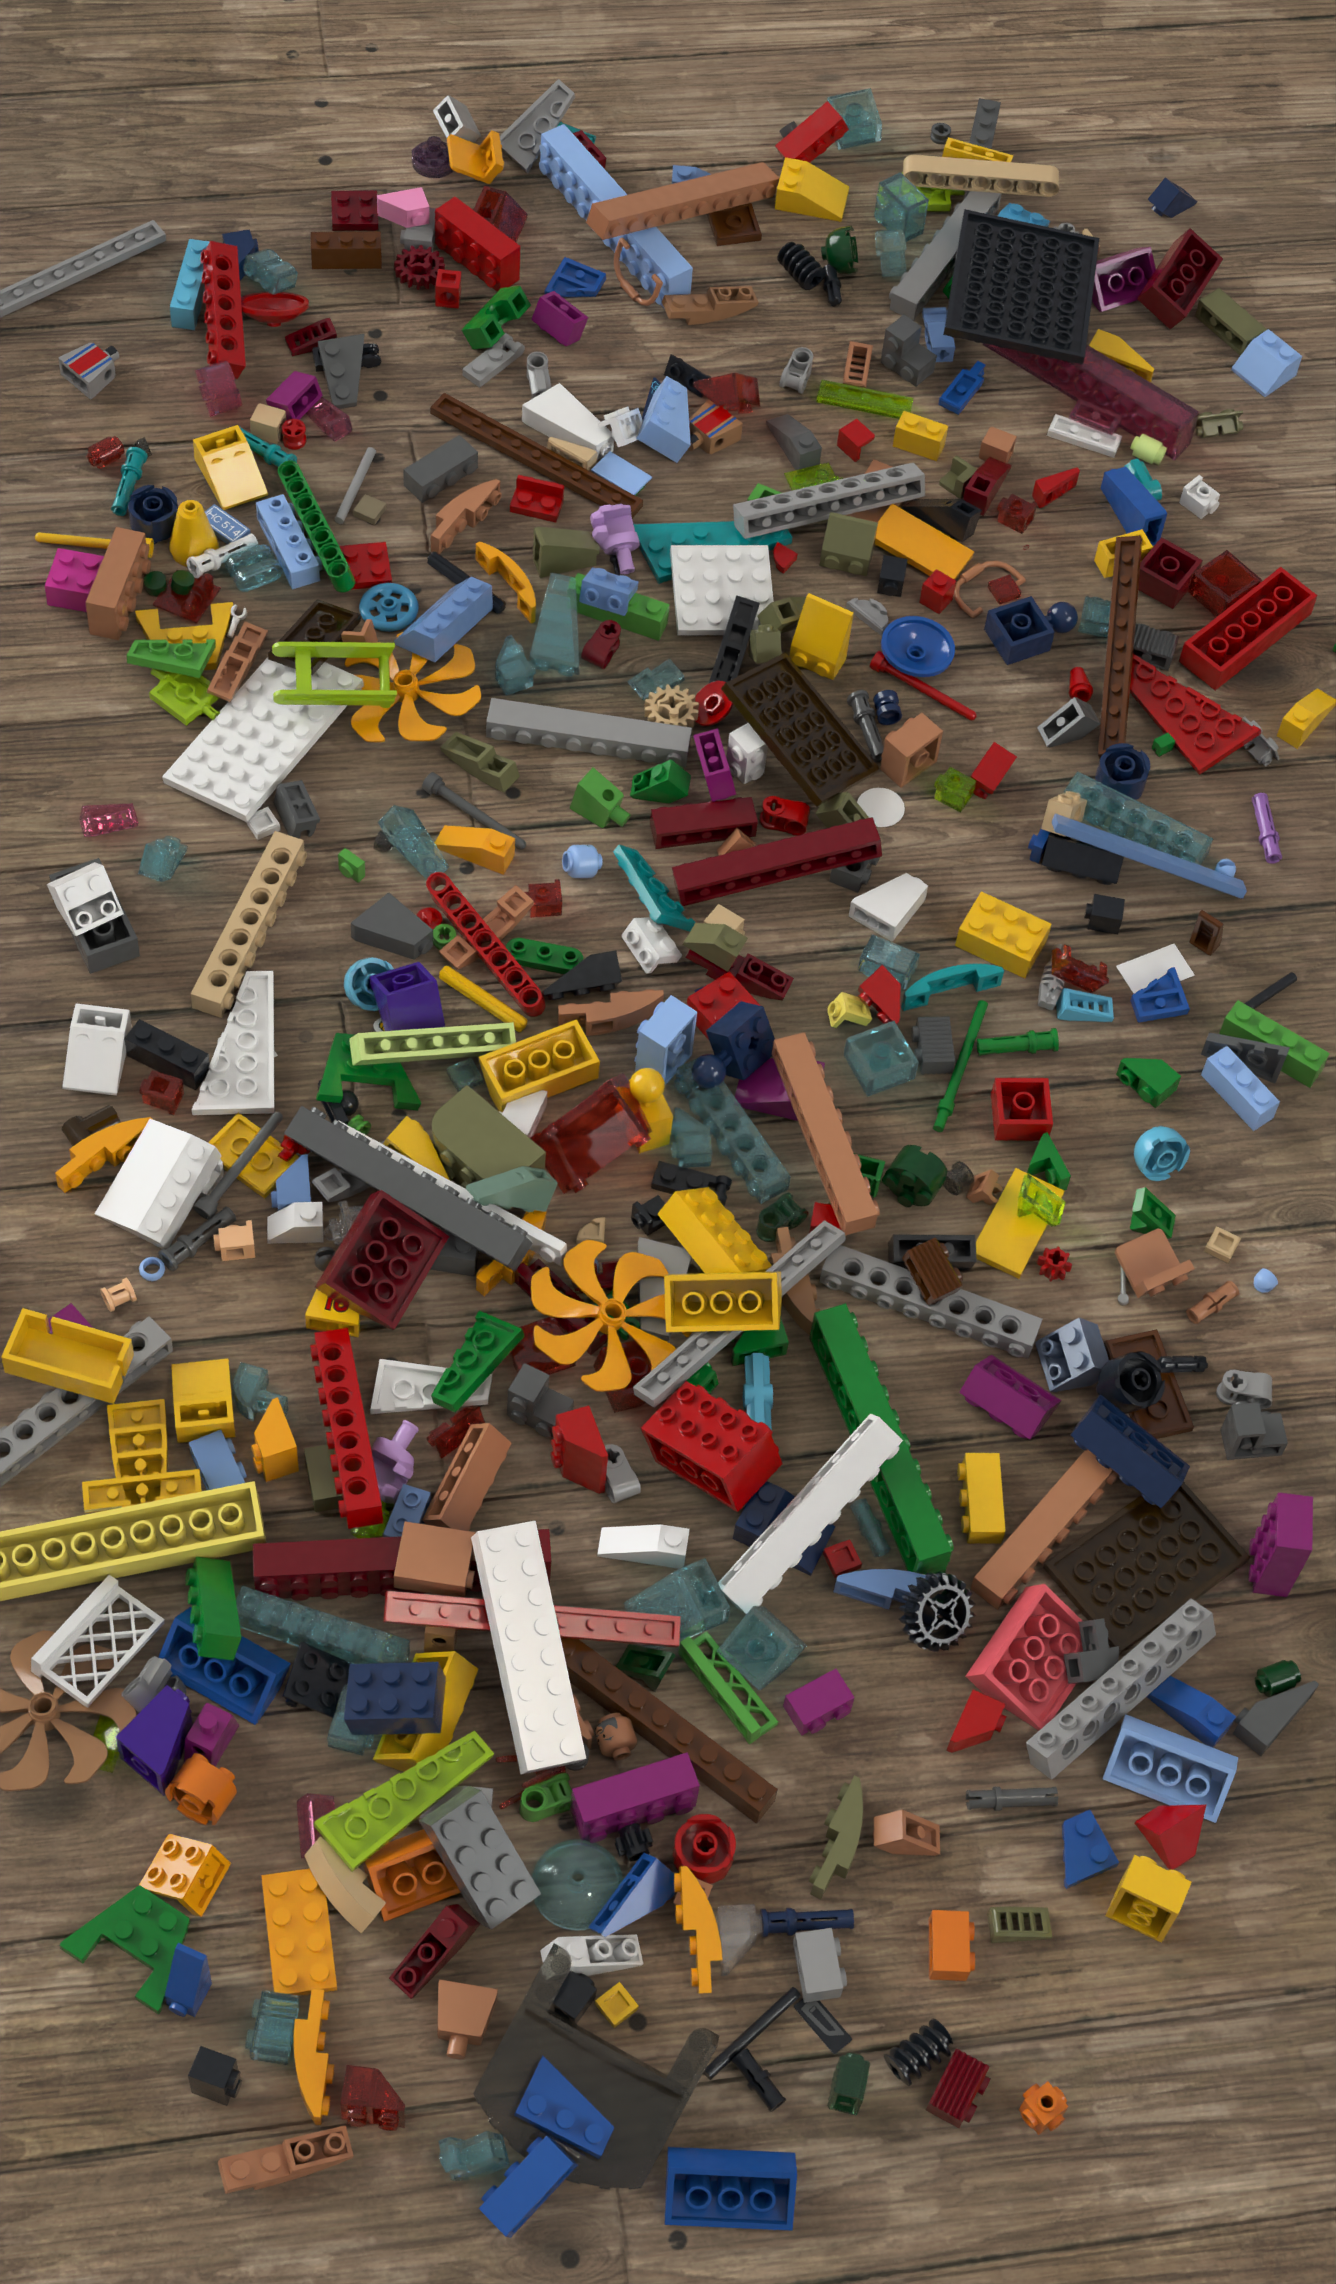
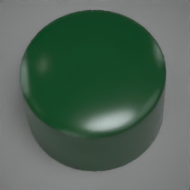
[171,570,195,595]
[144,571,168,597]

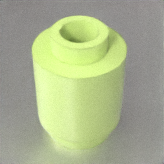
[1130,434,1167,465]

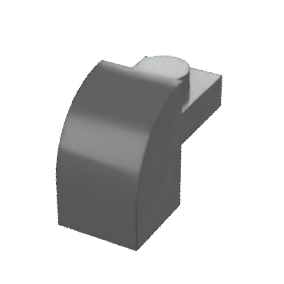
[1064,1618,1119,1684]

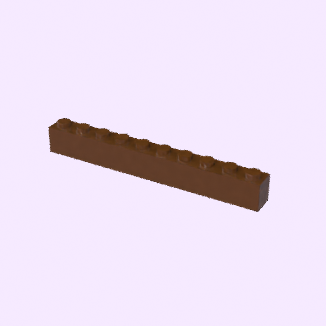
[561,1638,778,1824]

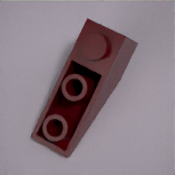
[963,457,1012,516]
[389,1904,480,1999]

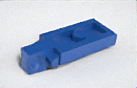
[938,361,986,415]

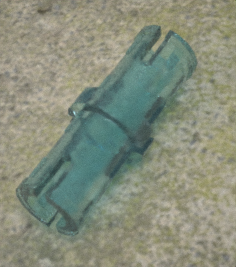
[850,1498,891,1557]

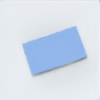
[591,451,652,496]

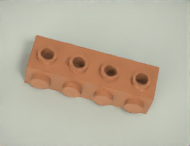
[422,1423,511,1531]

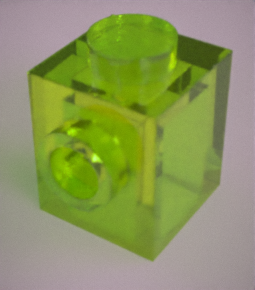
[934,767,976,813]

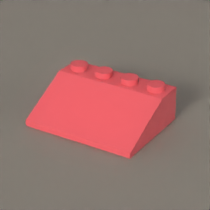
[965,1584,1083,1731]

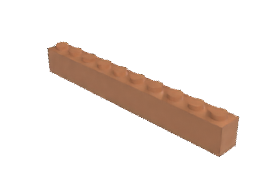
[586,162,780,240]

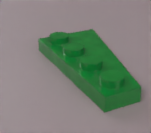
[431,1310,525,1413]

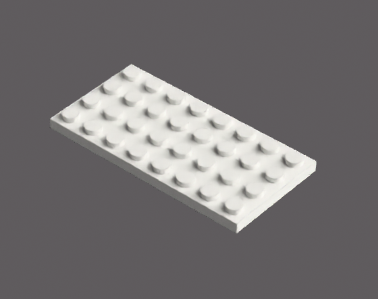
[162,657,364,822]

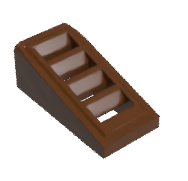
[1189,910,1224,956]

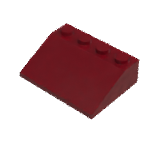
[315,1190,450,1330]

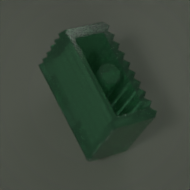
[827,2053,870,2115]

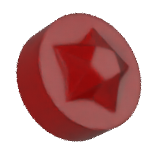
[416,907,442,929]

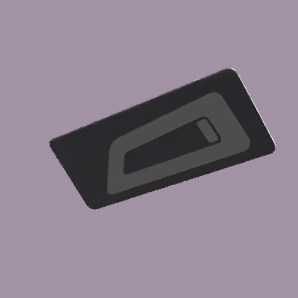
[794,1998,852,2054]

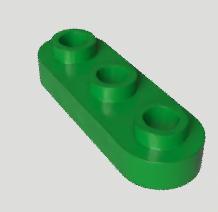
[506,938,583,974]

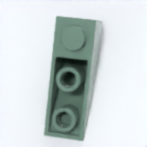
[465,1166,558,1212]

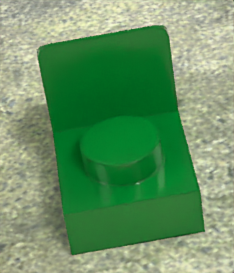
[1027,1132,1071,1190]
[1130,1187,1176,1239]

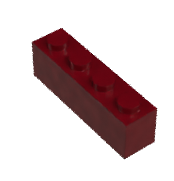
[650,797,758,849]

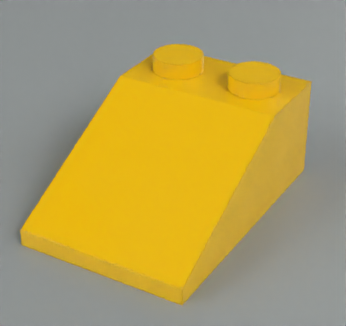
[775,157,849,222]
[789,593,854,680]

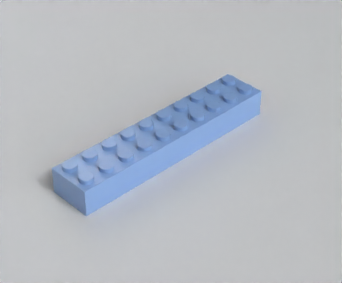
[539,124,693,308]

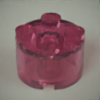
[195,361,242,417]

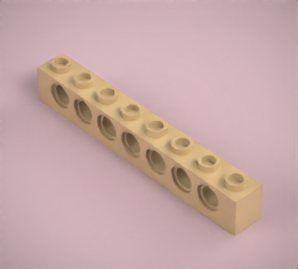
[191,831,307,1018]

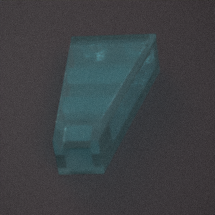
[529,573,581,676]

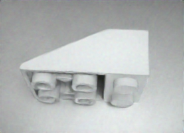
[63,1003,132,1096]

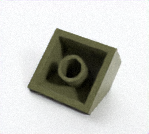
[819,512,878,576]

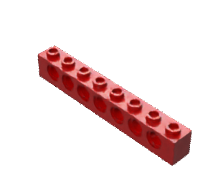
[310,1328,383,1529]

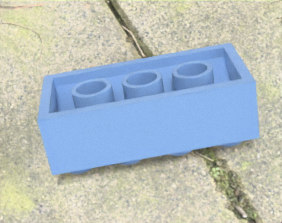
[1102,1714,1238,1823]

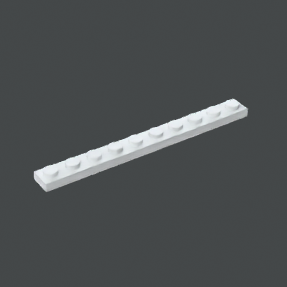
[338,1120,567,1266]

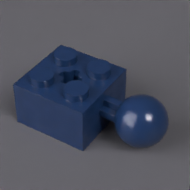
[984,596,1078,665]
[692,1001,775,1089]

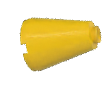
[169,500,219,567]

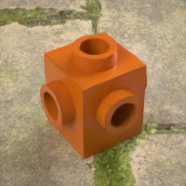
[1019,2081,1068,2135]

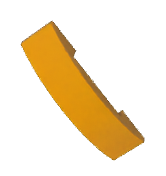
[475,542,536,624]

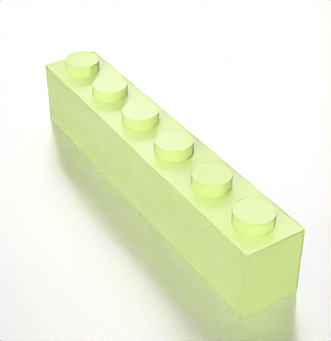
[350,1022,516,1066]

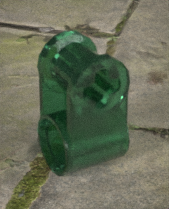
[756,1192,809,1242]

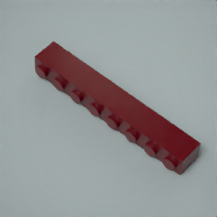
[672,817,882,906]

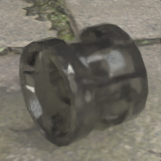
[943,1161,975,1196]

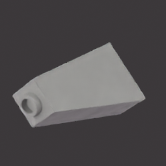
[637,1237,692,1343]

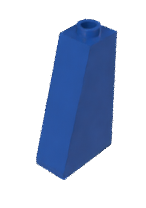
[1101,467,1167,547]

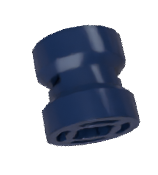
[873,690,902,725]

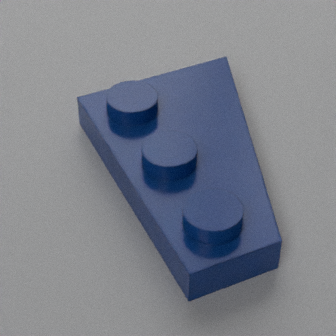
[514,2055,614,2159]

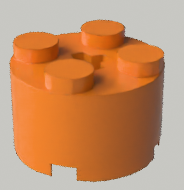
[165,1753,237,1825]

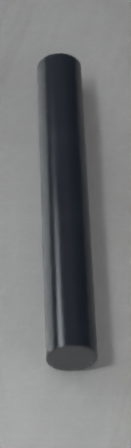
[1244,972,1297,1009]

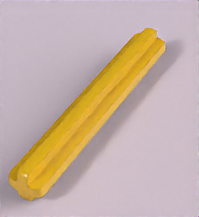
[439,965,528,1032]

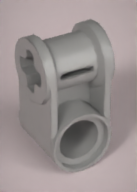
[779,347,813,394]
[1216,1370,1272,1409]
[605,1444,641,1503]

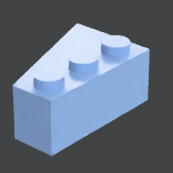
[636,376,691,463]

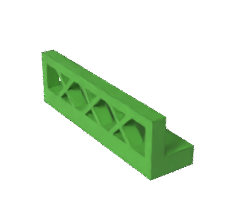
[678,1631,778,1744]

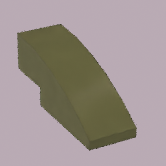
[440,732,520,792]

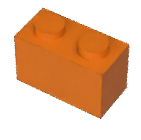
[928,1910,975,1981]

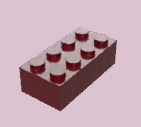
[1137,228,1223,329]

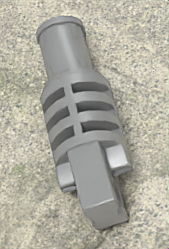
[1038,944,1069,1010]

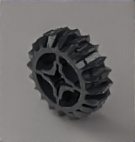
[898,1571,976,1652]

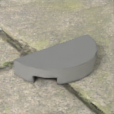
[846,598,888,636]

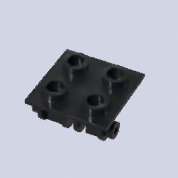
[283,1641,352,1719]

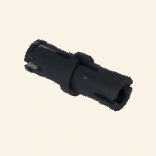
[732,2048,786,2112]

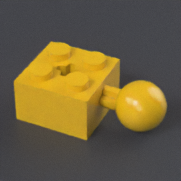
[617,1068,673,1154]

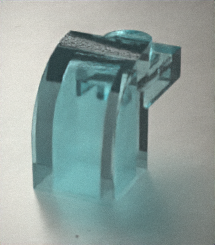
[875,229,907,277]
[233,1362,288,1422]
[438,2131,510,2181]

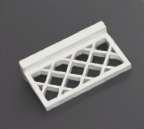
[31,1575,165,1708]

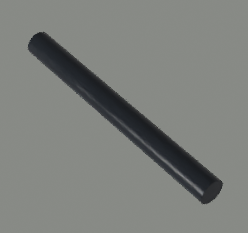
[702,1987,801,2080]

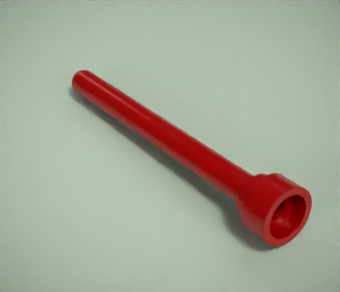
[869,650,977,721]

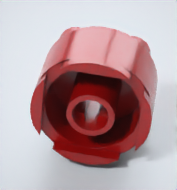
[673,1814,736,1884]

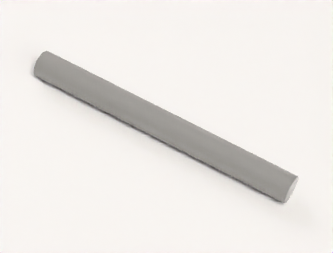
[334,447,376,524]

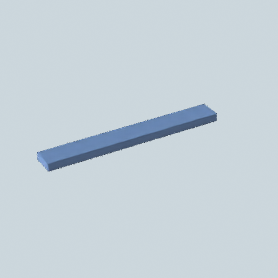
[1052,813,1247,898]

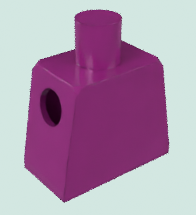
[184,1703,239,1767]

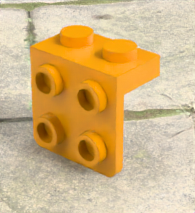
[447,130,504,184]

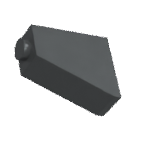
[351,893,433,960]

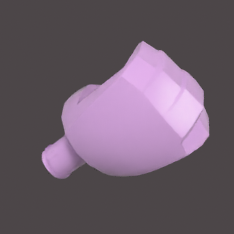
[590,504,640,575]
[371,1420,419,1504]

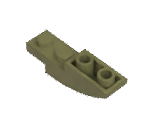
[809,1775,863,1900]

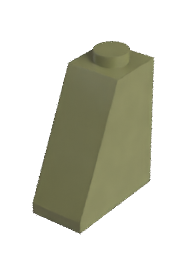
[533,527,600,578]

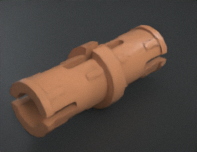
[1186,1281,1239,1324]

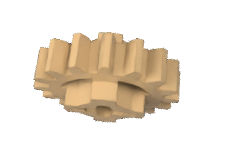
[644,684,699,728]

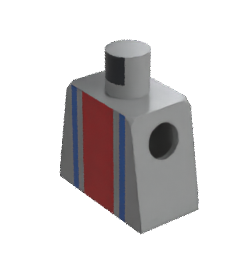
[59,343,119,399]

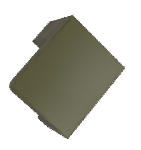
[939,456,977,499]

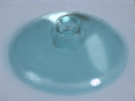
[532,1839,623,1930]

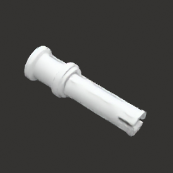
[187,533,258,578]

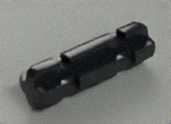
[1157,1355,1208,1373]

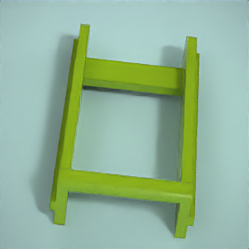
[272,642,397,708]

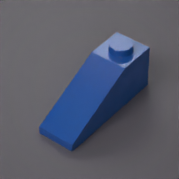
[1146,1676,1236,1748]
[588,1853,676,1937]
[165,1943,212,2017]

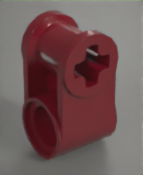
[581,620,621,669]

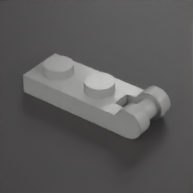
[462,333,525,388]

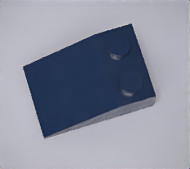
[733,1481,836,1576]

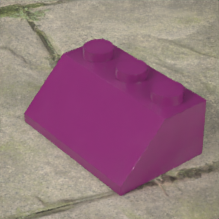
[1092,247,1156,312]
[959,1355,1062,1439]

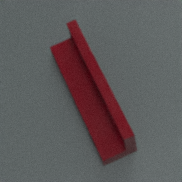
[514,1259,608,1355]

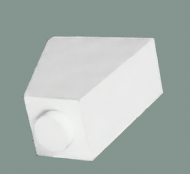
[849,873,928,942]

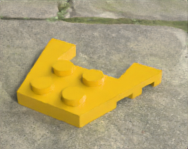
[135,602,233,673]

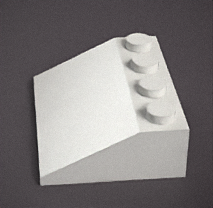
[95,1119,222,1250]

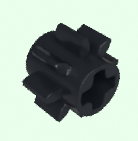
[614,1823,653,1862]

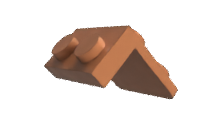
[1115,1229,1195,1298]

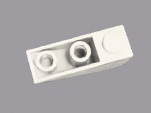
[540,1934,643,1980]

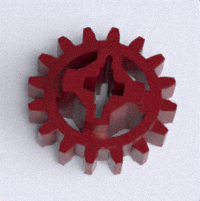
[394,245,445,290]

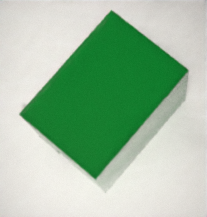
[1152,733,1175,757]

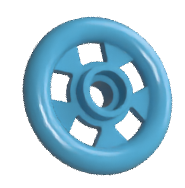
[359,583,419,632]

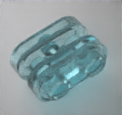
[225,544,283,592]

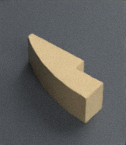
[304,1836,386,1933]

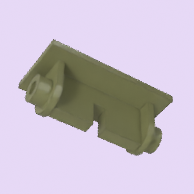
[1191,409,1243,438]

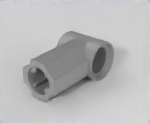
[527,352,552,399]
[122,1656,172,1713]

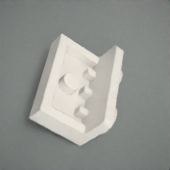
[622,917,682,974]

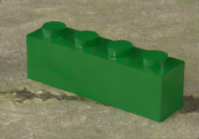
[185,1557,241,1661]

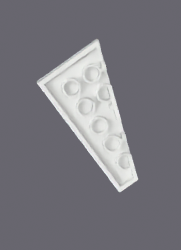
[192,971,275,1115]

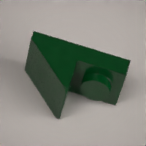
[616,1644,675,1692]

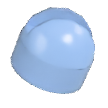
[1215,859,1236,877]
[1254,1268,1278,1293]

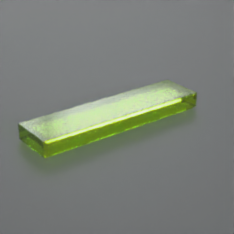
[816,380,914,419]

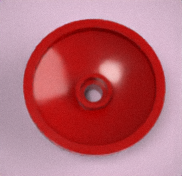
[241,292,309,327]

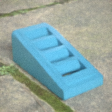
[1056,988,1114,1022]

